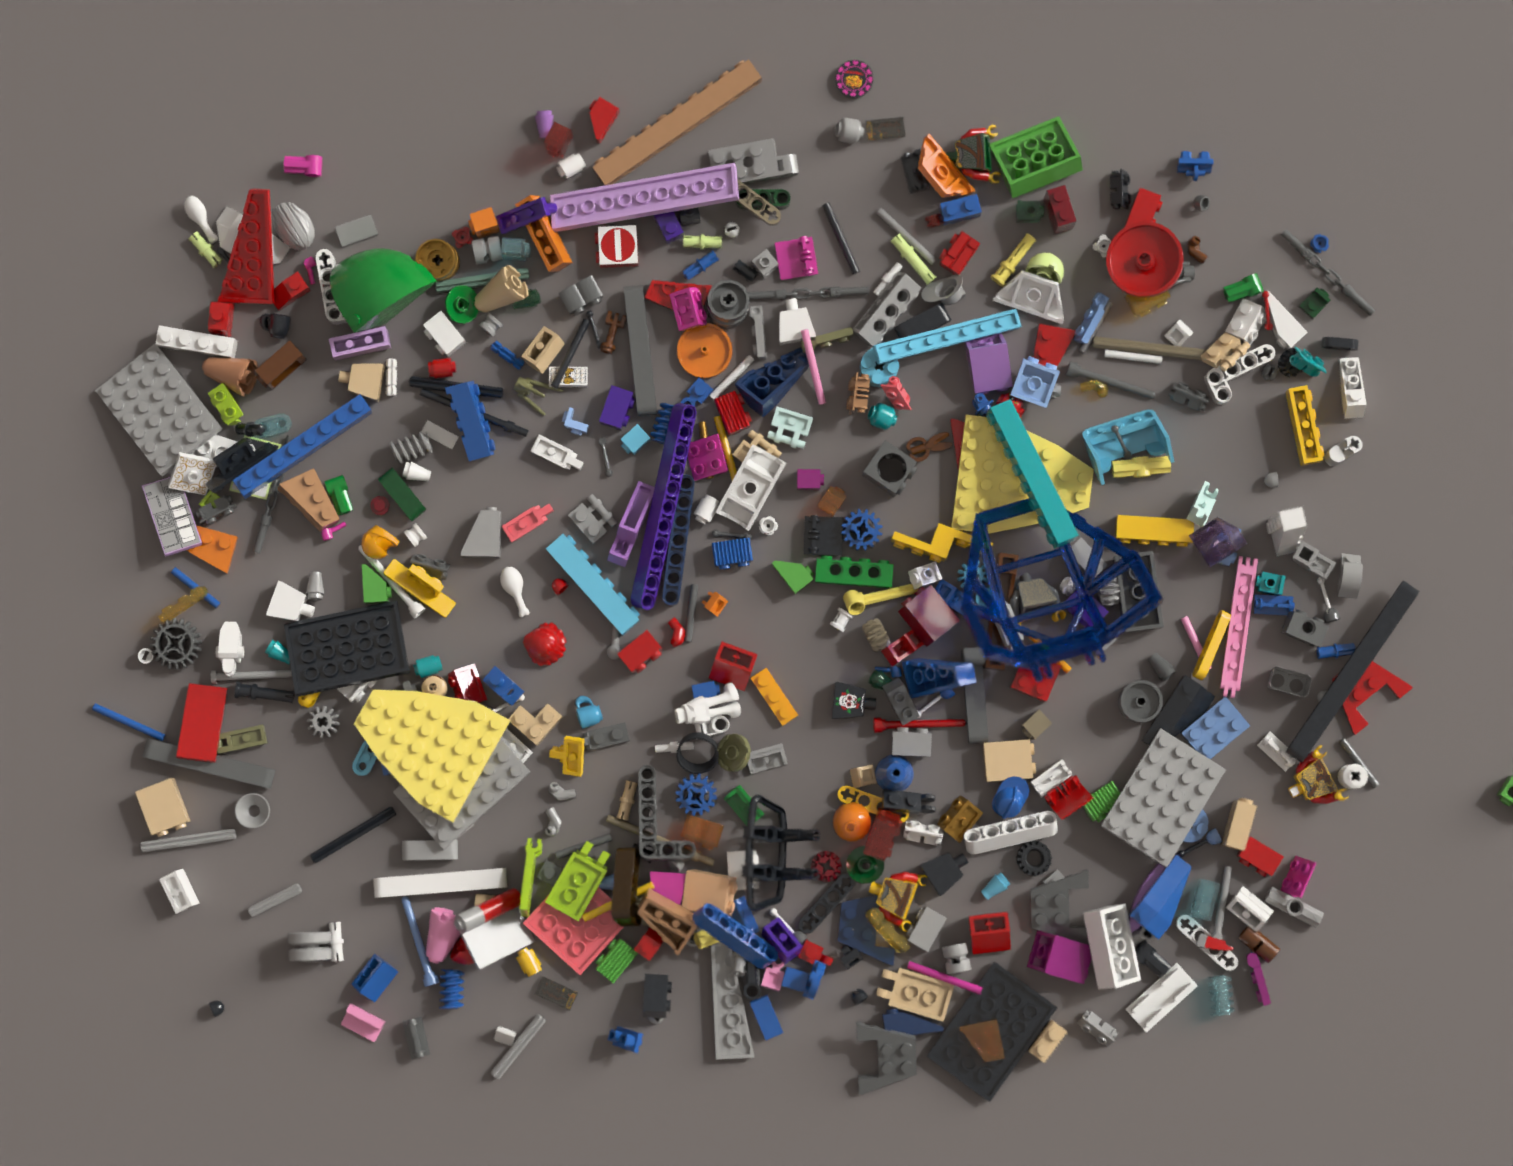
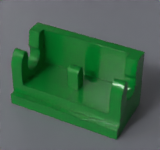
[724,785,764,826]

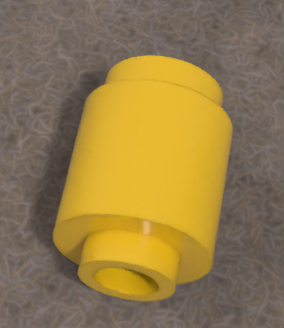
[516,947,542,977]

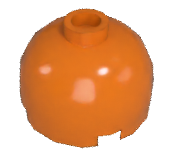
[833,802,871,842]

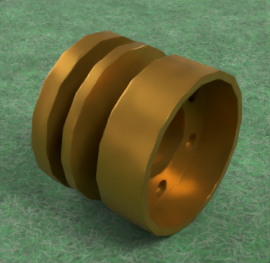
[415,239,460,281]

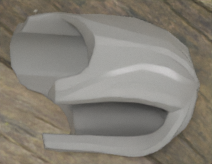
[271,202,315,250]

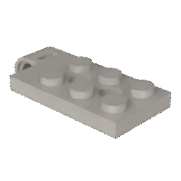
[708,138,799,183]

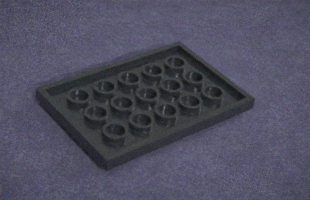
[284,600,410,697]
[927,962,1058,1102]

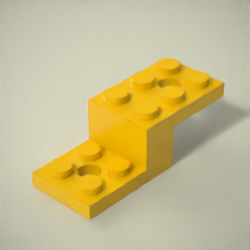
[890,523,993,563]

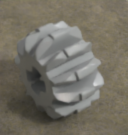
[1097,574,1120,606]
[307,706,340,739]

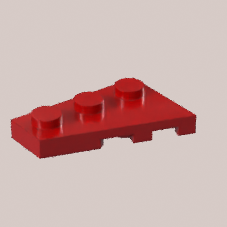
[645,280,712,311]
[1033,324,1076,366]

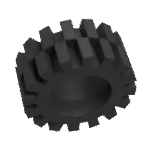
[1016,841,1052,876]

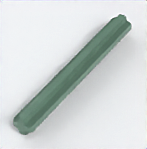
[435,268,529,293]

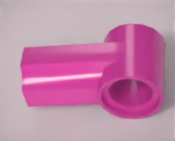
[284,155,322,177]

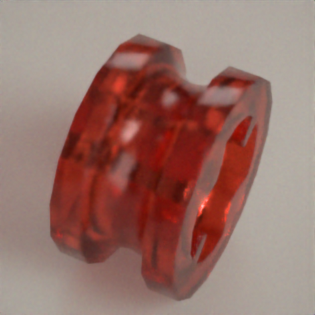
[925,213,943,228]

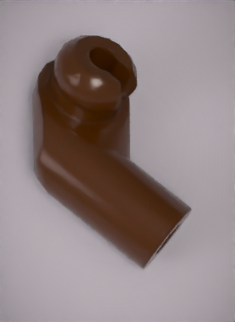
[1187,236,1208,264]

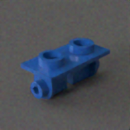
[972,393,993,416]
[1254,595,1295,615]
[731,896,760,934]

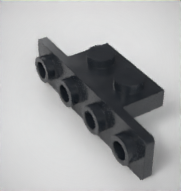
[206,437,277,493]

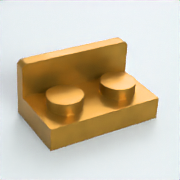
[937,795,983,843]

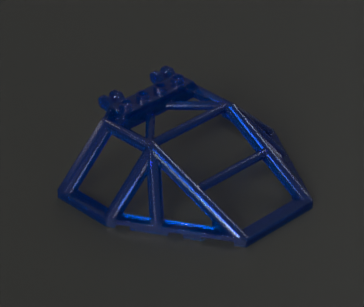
[961,498,1163,682]

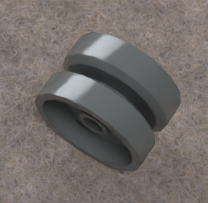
[707,280,750,328]
[1118,680,1163,723]

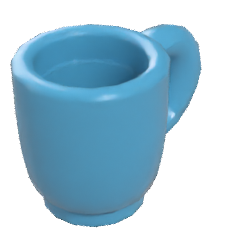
[575,696,603,729]

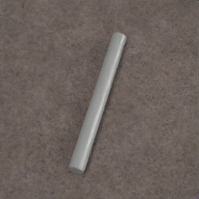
[876,208,937,265]

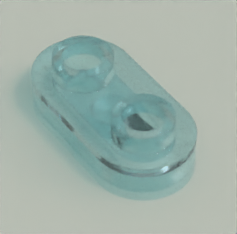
[255,413,292,438]

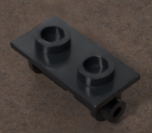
[1110,169,1131,210]

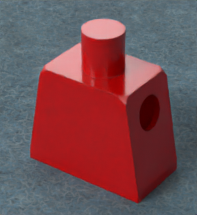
[208,302,235,338]

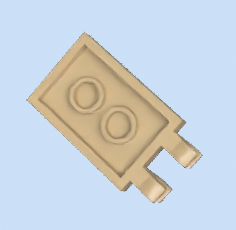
[876,967,954,1022]

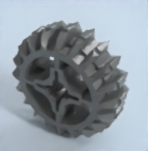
[150,618,202,670]

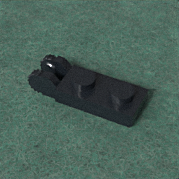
[882,789,936,814]

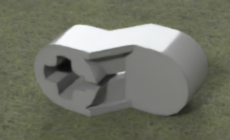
[1324,436,1362,466]

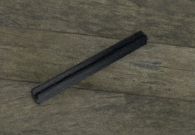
[409,376,504,398]
[310,807,396,863]

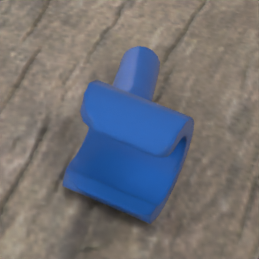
[875,666,902,678]

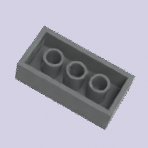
[1113,551,1164,633]

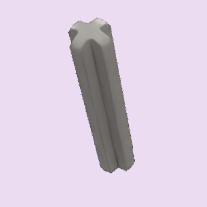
[248,883,302,917]

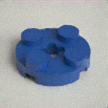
[802,960,826,1000]

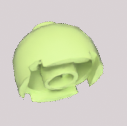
[1025,253,1064,284]

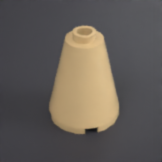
[474,265,528,313]

